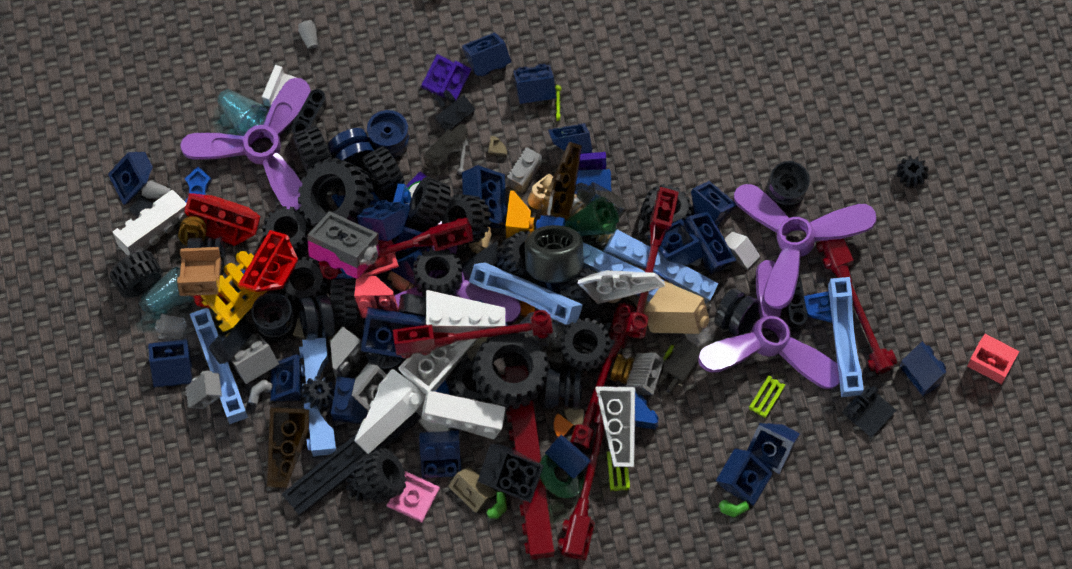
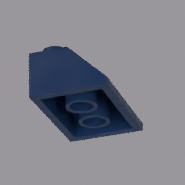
[462,165,507,228]
[684,211,736,274]
[361,307,426,358]

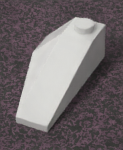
[578,270,665,304]
[399,338,478,396]
[354,369,425,454]

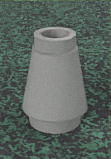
[298,20,318,49]
[142,180,171,199]

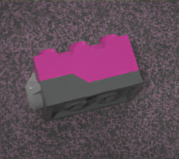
[308,211,379,279]

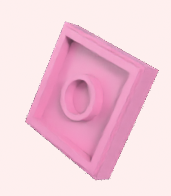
[387,471,440,523]

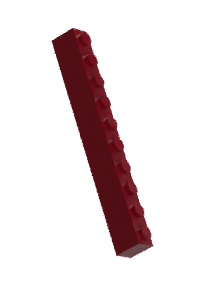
[501,365,554,560]

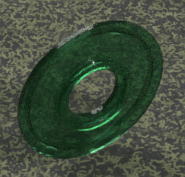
[540,454,584,498]

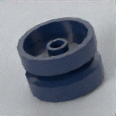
[367,110,409,158]
[327,128,374,168]

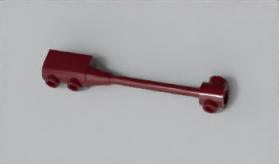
[626,187,679,338]
[319,218,473,279]
[815,238,897,375]
[570,303,636,450]
[393,310,553,358]
[558,404,605,561]

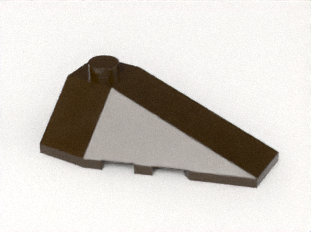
[541,142,582,221]
[267,407,309,487]

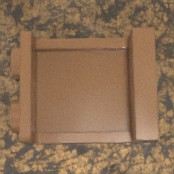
[177,247,221,296]

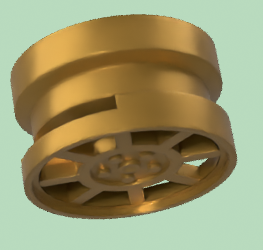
[178,216,207,246]
[611,354,634,384]

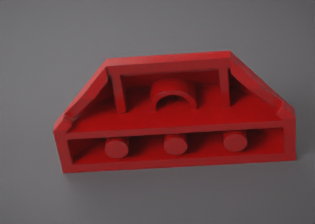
[184,193,261,245]
[238,230,298,292]

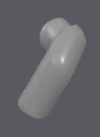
[248,380,272,406]

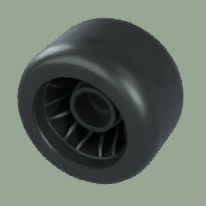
[525,225,583,283]

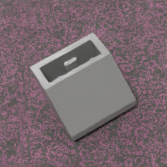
[330,327,363,380]
[230,333,279,384]

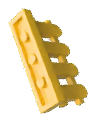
[201,251,267,332]

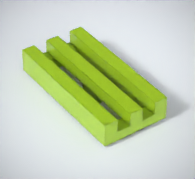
[749,376,785,418]
[607,451,630,491]

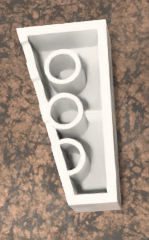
[113,190,187,256]
[426,290,505,334]
[596,387,635,467]
[422,391,505,439]

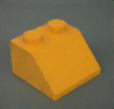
[506,191,534,239]

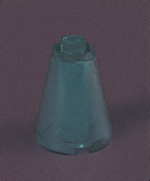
[218,89,268,136]
[139,266,194,314]

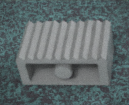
[507,148,542,194]
[626,353,664,396]
[185,371,222,409]

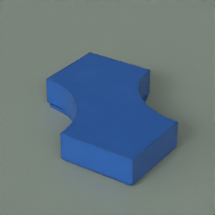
[185,167,212,203]

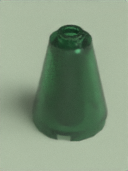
[565,197,619,237]

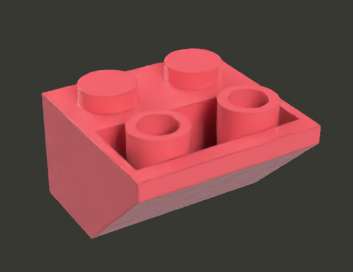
[354,276,398,318]
[967,334,1020,385]

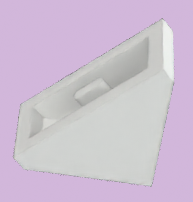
[725,232,760,270]

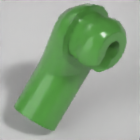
[487,492,507,519]
[719,500,750,517]

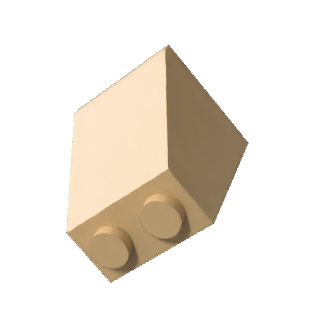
[644,281,709,334]

